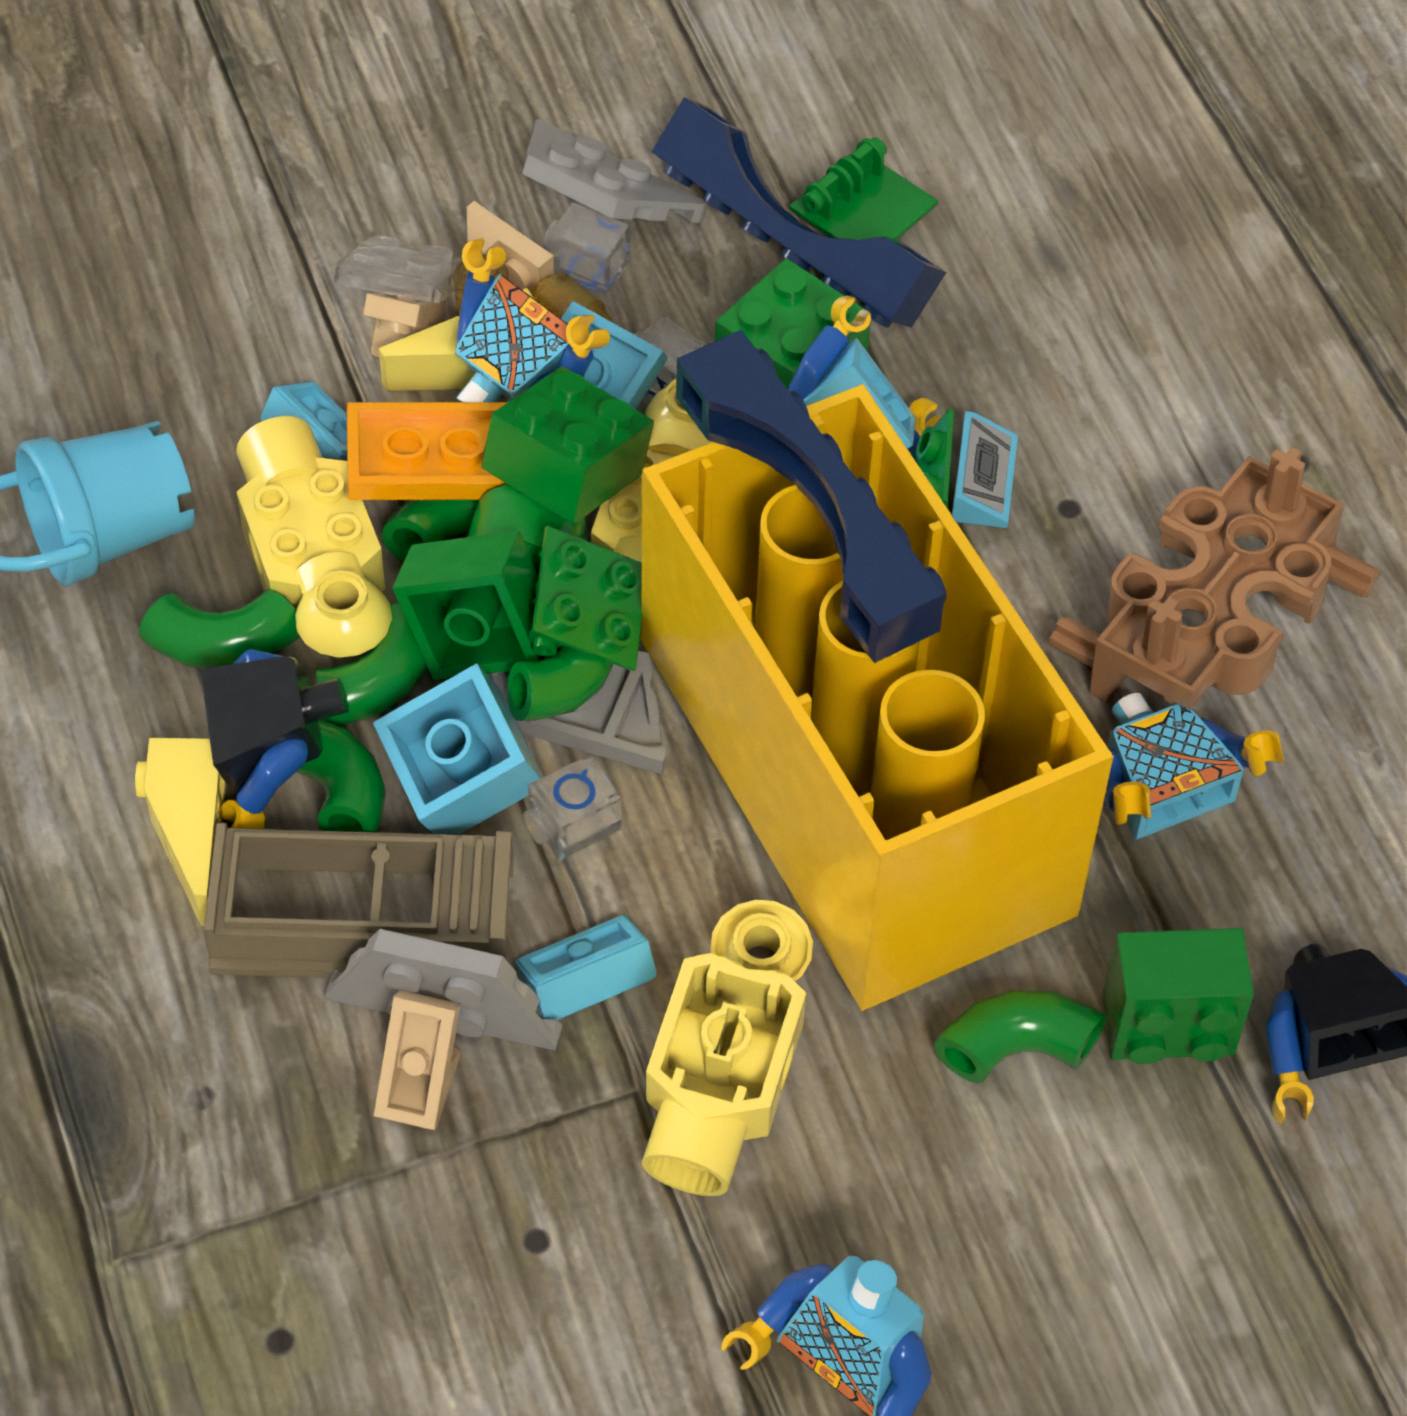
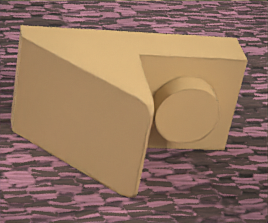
[467,201,555,303]
[363,289,447,357]
[373,990,461,1130]

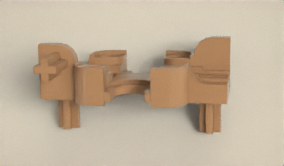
[1048,447,1381,710]

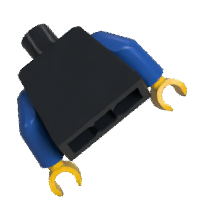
[200,649,349,829]
[1266,944,1407,1124]

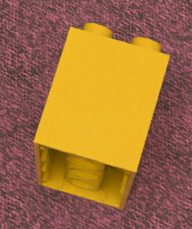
[641,384,1114,1011]

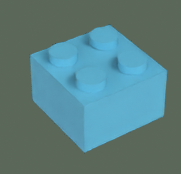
[372,663,547,835]

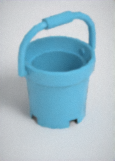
[0,421,195,587]

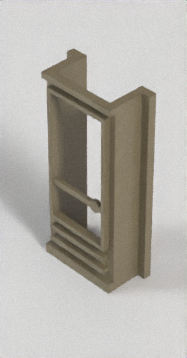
[204,823,514,978]

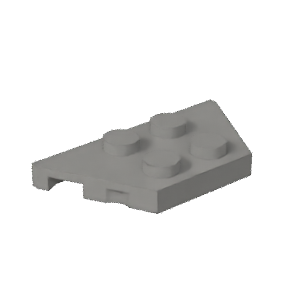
[522,119,708,223]
[487,650,666,775]
[325,929,562,1051]

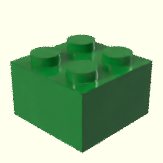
[715,258,871,391]
[482,366,654,525]
[392,531,545,680]
[1102,928,1254,1064]

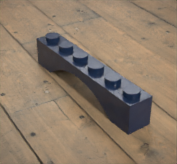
[651,97,947,328]
[676,330,947,663]

